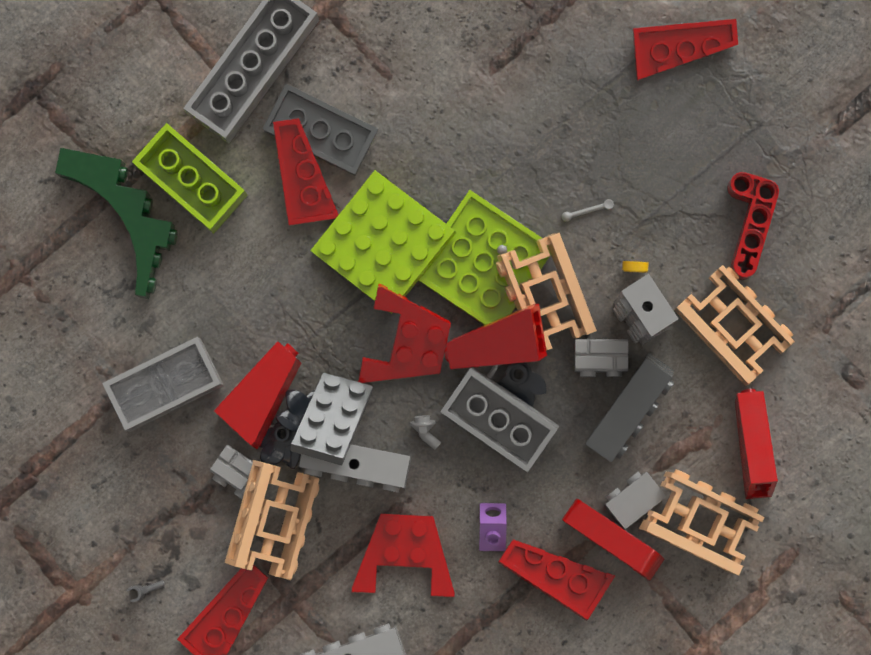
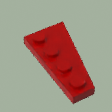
[632,19,738,80]
[273,118,339,225]
[498,539,615,621]
[177,565,269,655]

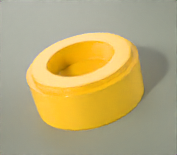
[622,261,649,273]

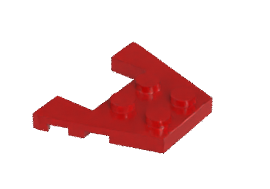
[358,284,451,383]
[352,514,455,597]

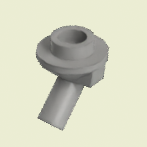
[410,415,441,450]

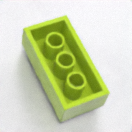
[132,123,248,234]

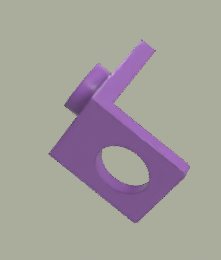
[479,503,507,551]

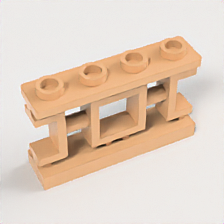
[496,233,597,350]
[674,265,795,386]
[225,460,319,580]
[639,469,765,576]

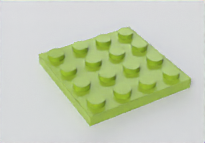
[310,170,456,314]
[418,190,551,325]

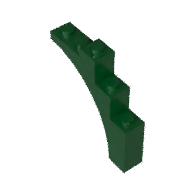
[55,148,178,299]

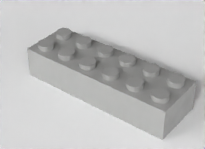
[183,0,319,144]

